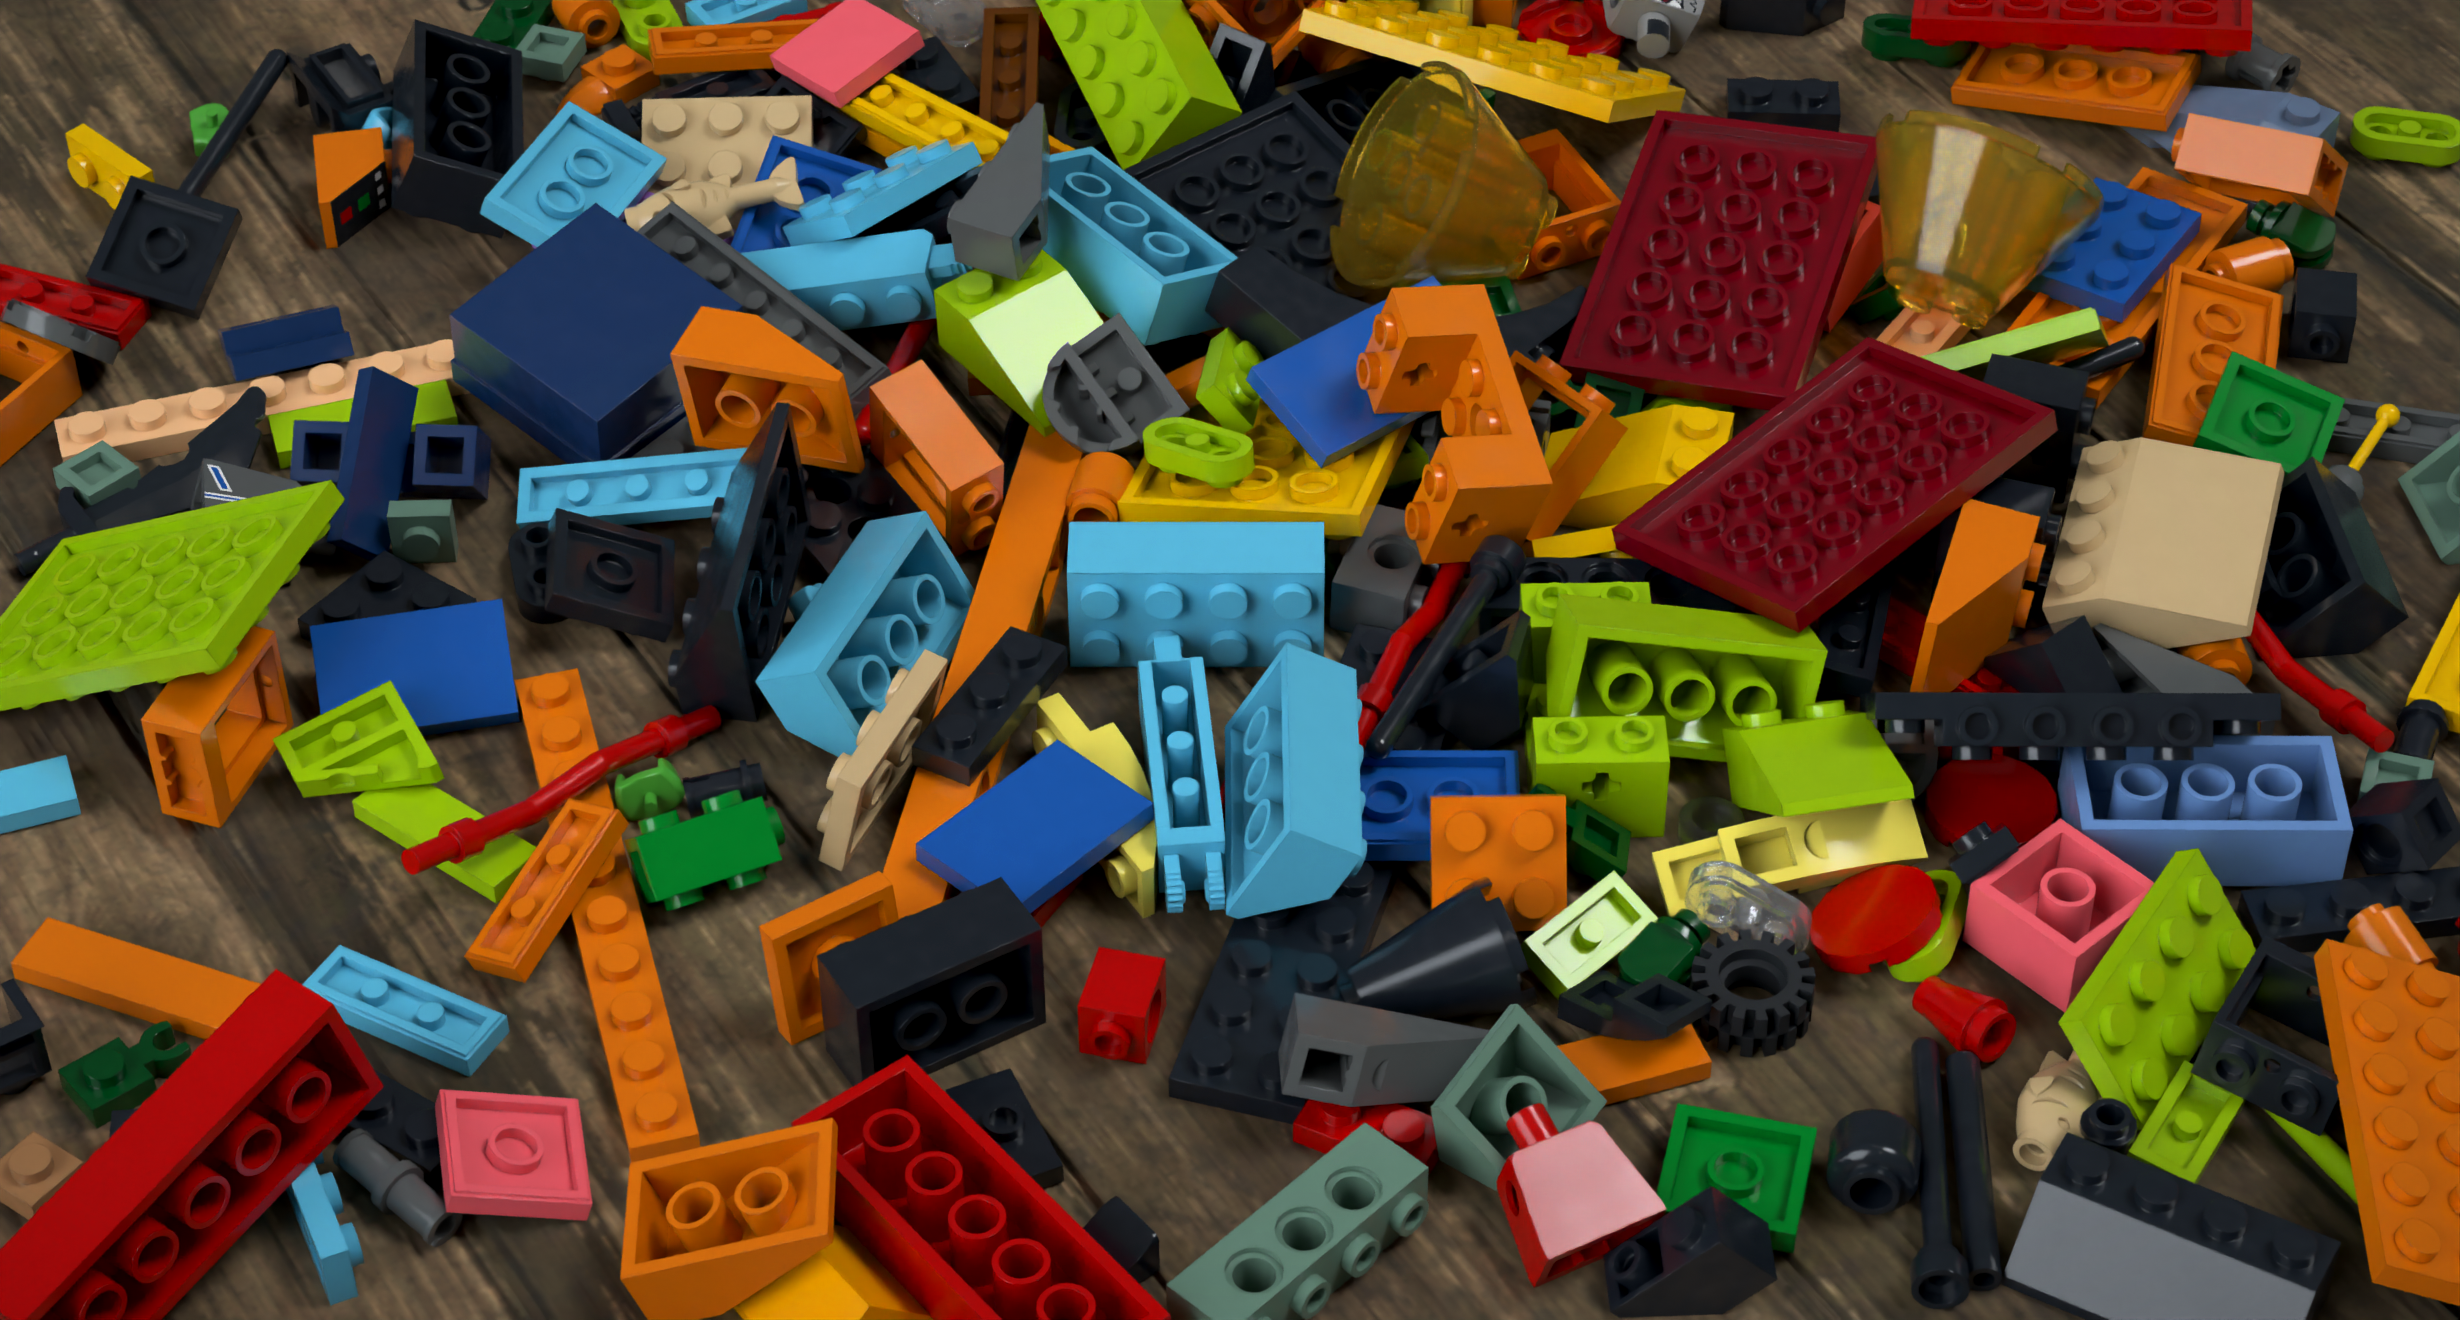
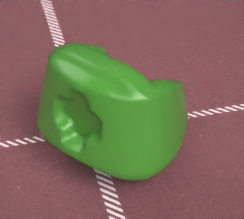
[189,103,230,157]
[615,758,685,821]

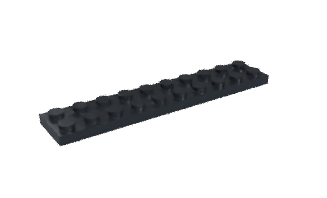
[1169,623,1465,1124]

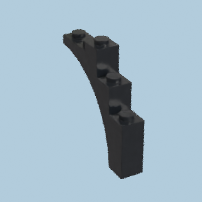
[1205,244,1587,399]

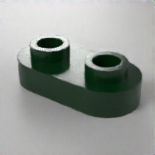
[1861,13,1972,67]

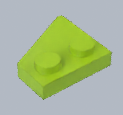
[273,680,445,798]

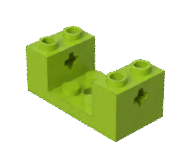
[1519,581,1670,837]

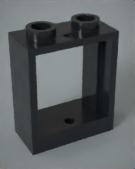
[2190,936,2339,1136]

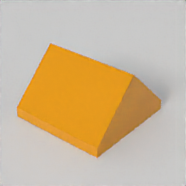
[733,1225,933,1320]

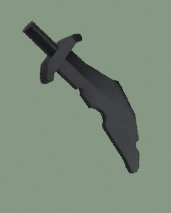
[13,386,266,576]

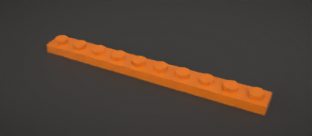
[514,668,701,1162]

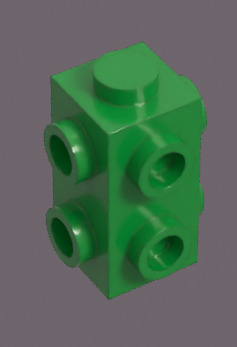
[624,789,785,911]

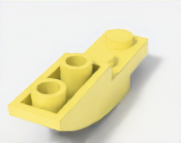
[1032,692,1158,918]
[1652,799,1928,918]

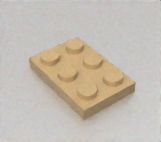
[641,95,813,194]
[817,649,948,871]

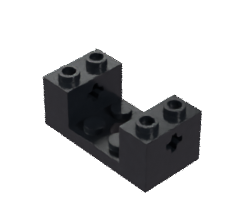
[1930,353,2096,622]

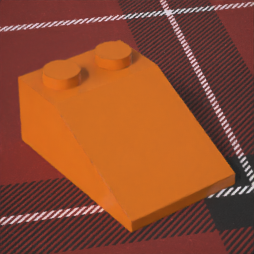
[670,306,865,474]
[1910,499,2046,692]
[620,1118,838,1320]

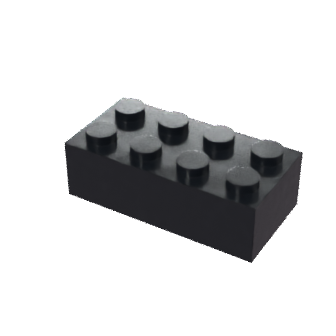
[391,19,524,239]

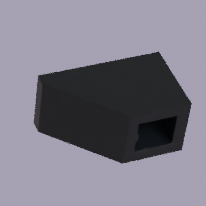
[1603,1186,1777,1318]

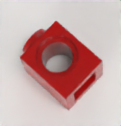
[1077,947,1167,1064]

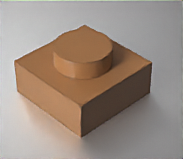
[0,1131,84,1220]

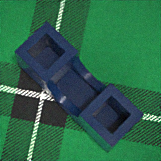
[290,420,492,500]

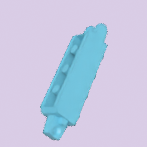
[740,229,973,331]
[1137,635,1226,913]

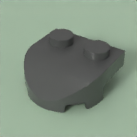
[1042,313,1191,458]

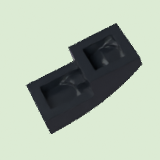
[1557,969,1712,1041]

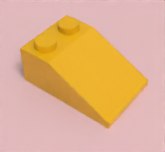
[1544,404,1734,529]

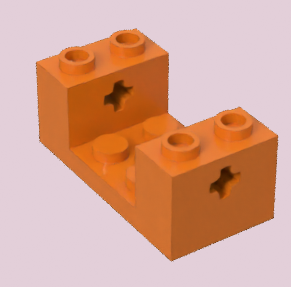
[1356,284,1553,564]

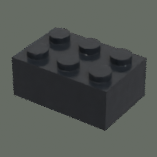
[817,877,1046,1086]

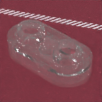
[903,0,986,47]
[1685,861,1812,955]

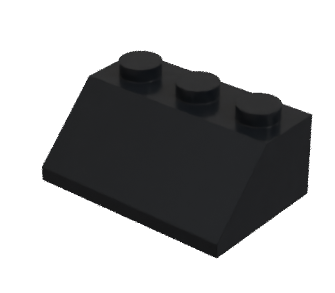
[2260,457,2409,659]

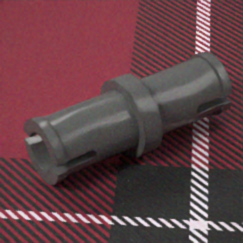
[333,1129,463,1247]

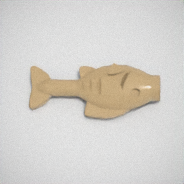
[624,157,805,240]
[2013,1050,2103,1171]

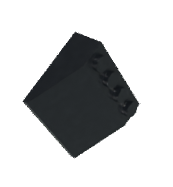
[668,402,812,722]

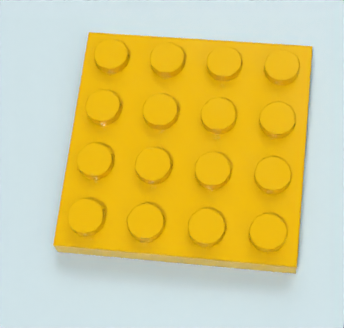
[1118,398,1417,540]

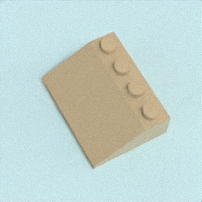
[2042,437,2285,649]

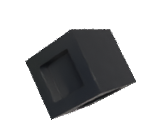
[2287,267,2357,363]
[2349,778,2460,875]

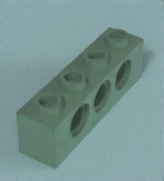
[1166,1122,1429,1320]

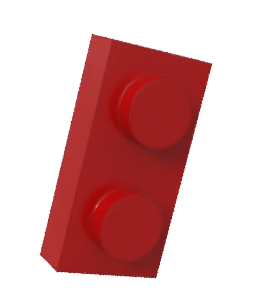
[1293,1099,1439,1176]

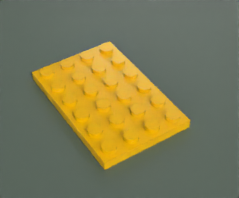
[1298,0,1686,123]

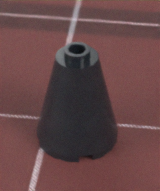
[1338,877,1537,1021]

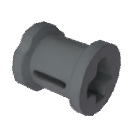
[2225,33,2301,93]

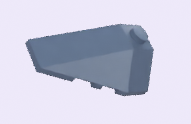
[2119,85,2341,212]

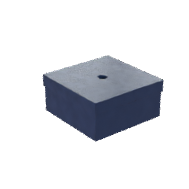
[449,203,743,464]

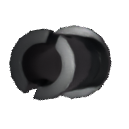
[2393,699,2450,760]
[682,759,768,818]
[2079,1098,2138,1155]

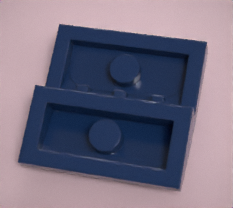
[218,305,354,381]

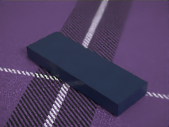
[327,366,418,561]

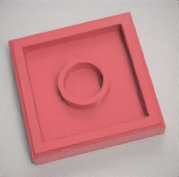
[770,0,925,108]
[435,1089,592,1221]

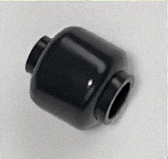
[1826,1108,1921,1215]

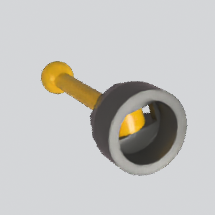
[2327,404,2400,503]

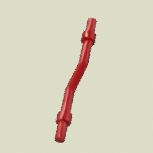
[1357,562,1471,750]
[2245,610,2395,753]
[401,705,721,875]

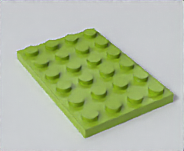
[0,480,345,711]

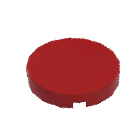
[1516,0,1625,59]
[1925,755,2058,849]
[1808,864,1943,974]

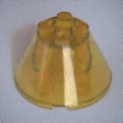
[1330,61,1557,289]
[1876,110,2104,330]

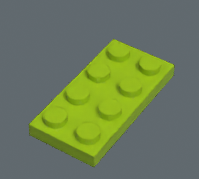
[2058,848,2256,1130]

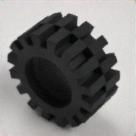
[1690,929,1816,1057]

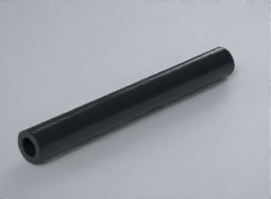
[1945,1051,2002,1291]

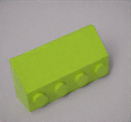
[1546,594,1828,762]

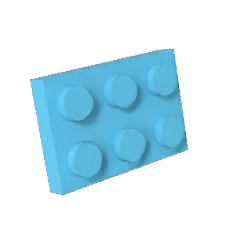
[480,101,667,247]
[782,139,983,246]

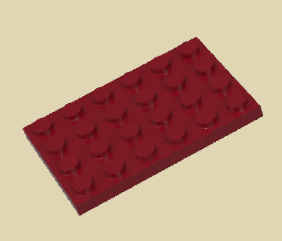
[1559,110,1884,411]
[1612,337,2058,633]

